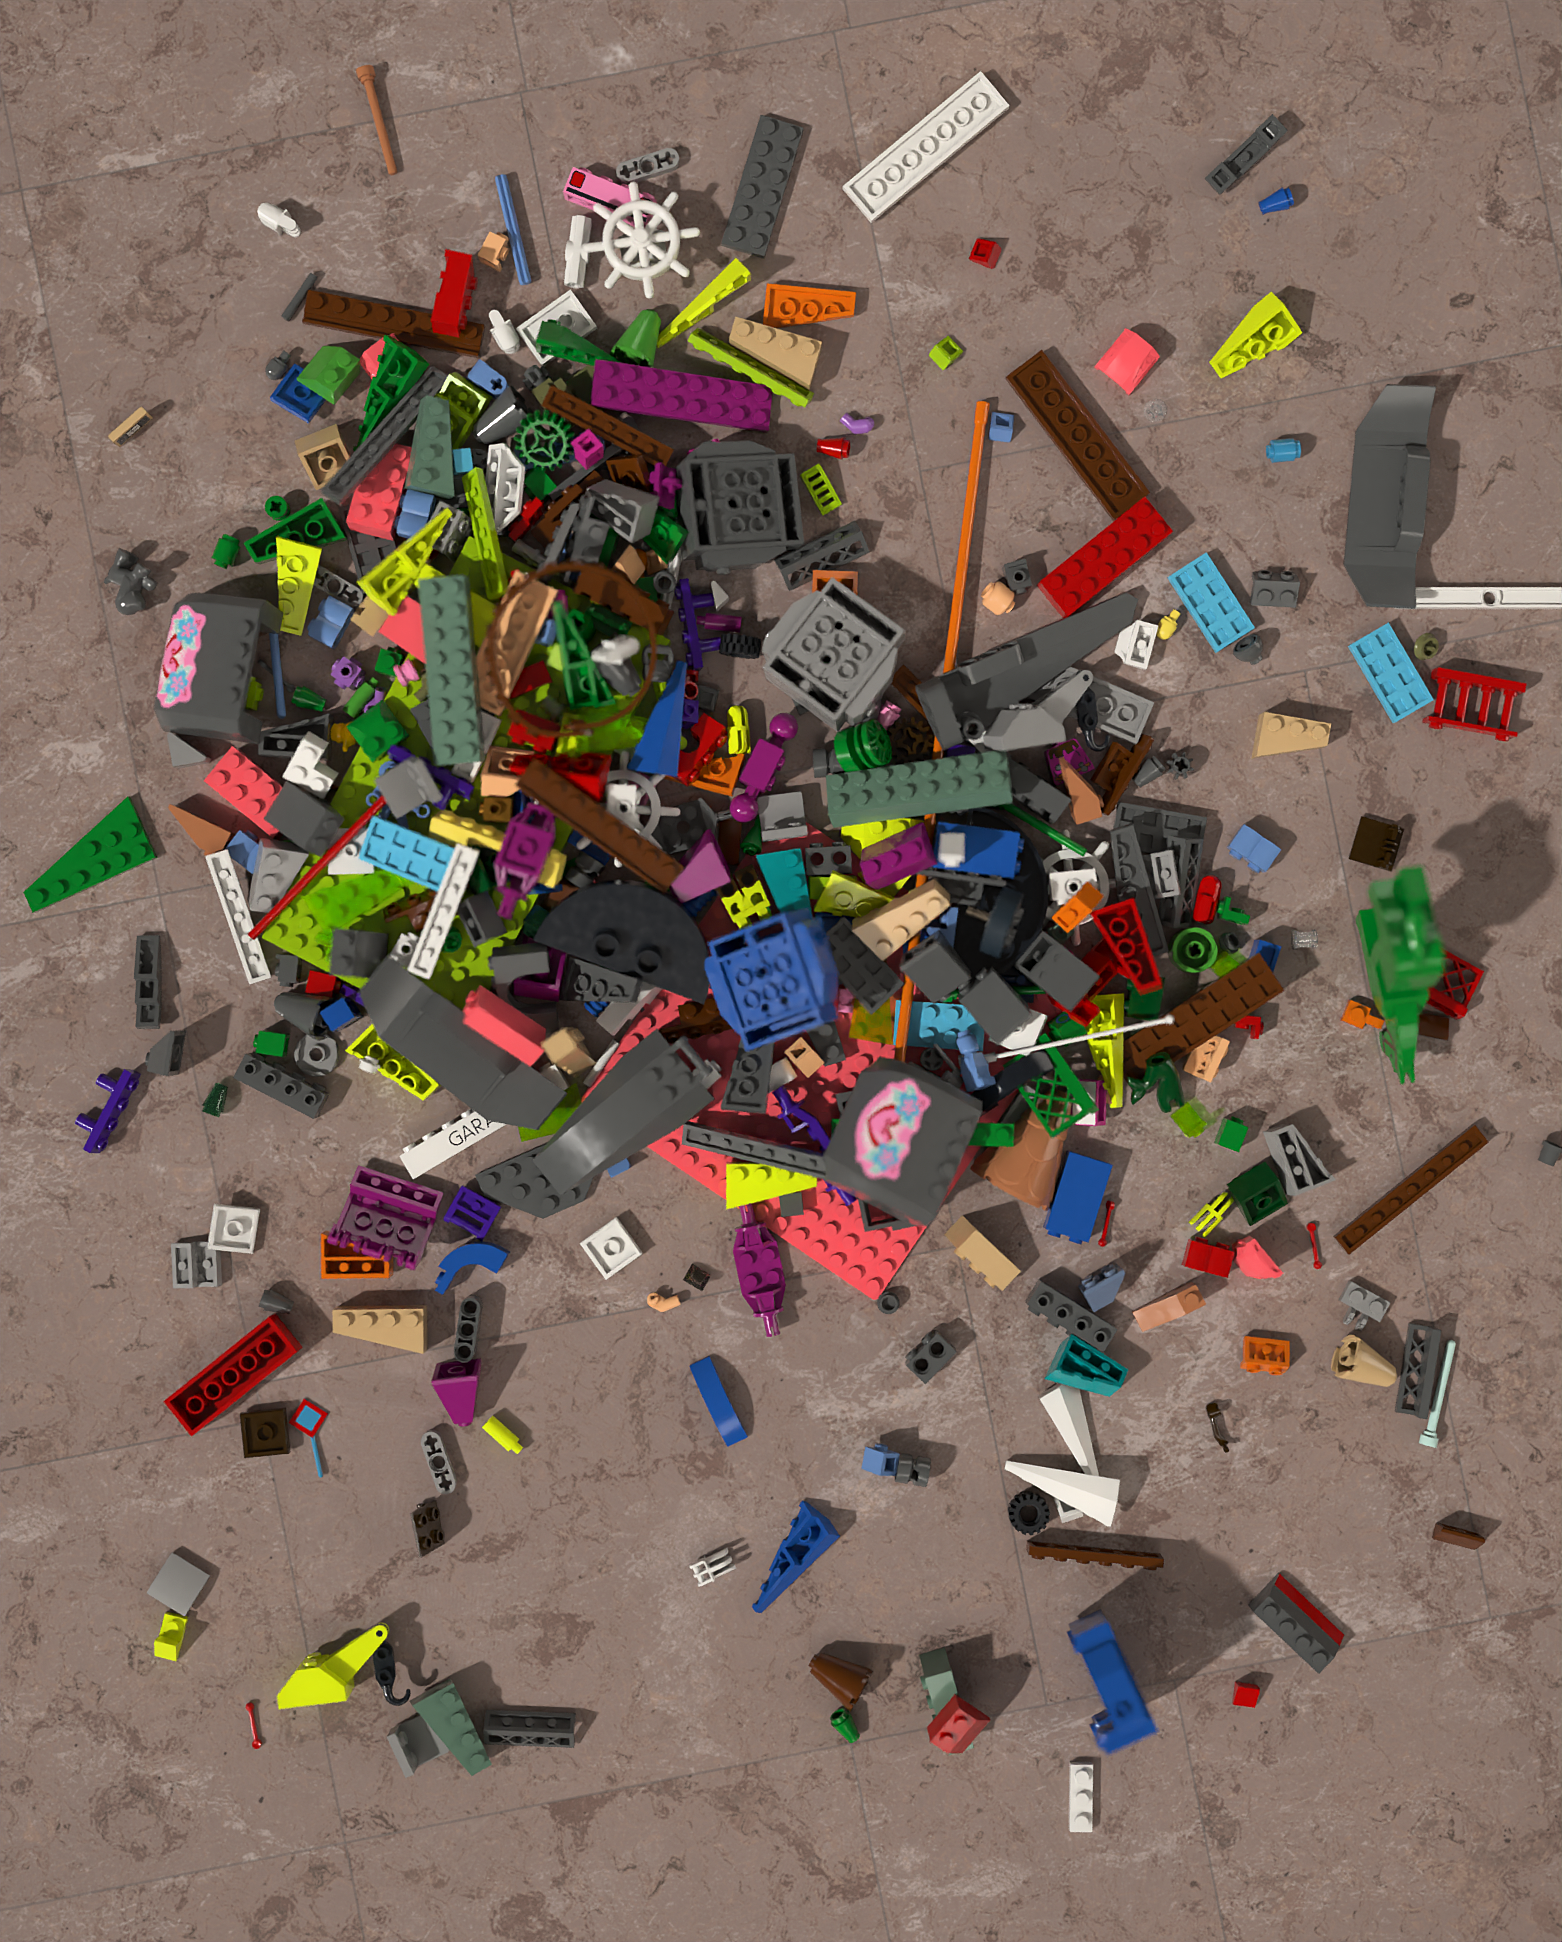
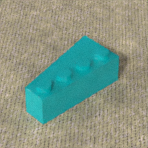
[756,848,812,915]

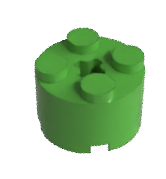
[1168,927,1218,973]

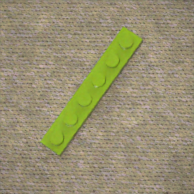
[688,328,815,408]
[462,467,508,601]

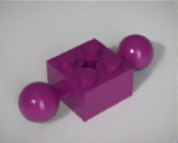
[730,713,798,822]

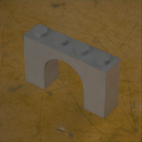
[488,942,559,1033]

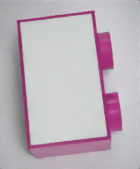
[1070,1079,1106,1126]

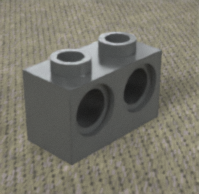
[805,842,852,876]
[905,1330,957,1385]

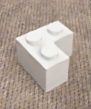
[283,732,339,799]

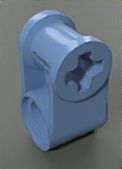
[466,359,509,399]

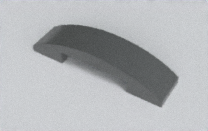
[1205,114,1288,195]

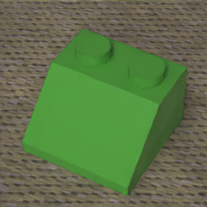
[297,346,360,405]

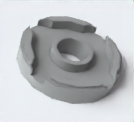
[294,1034,340,1077]

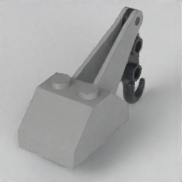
[983,670,1110,752]

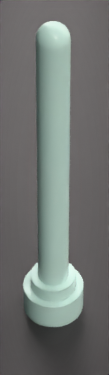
[1419,1340,1456,1448]

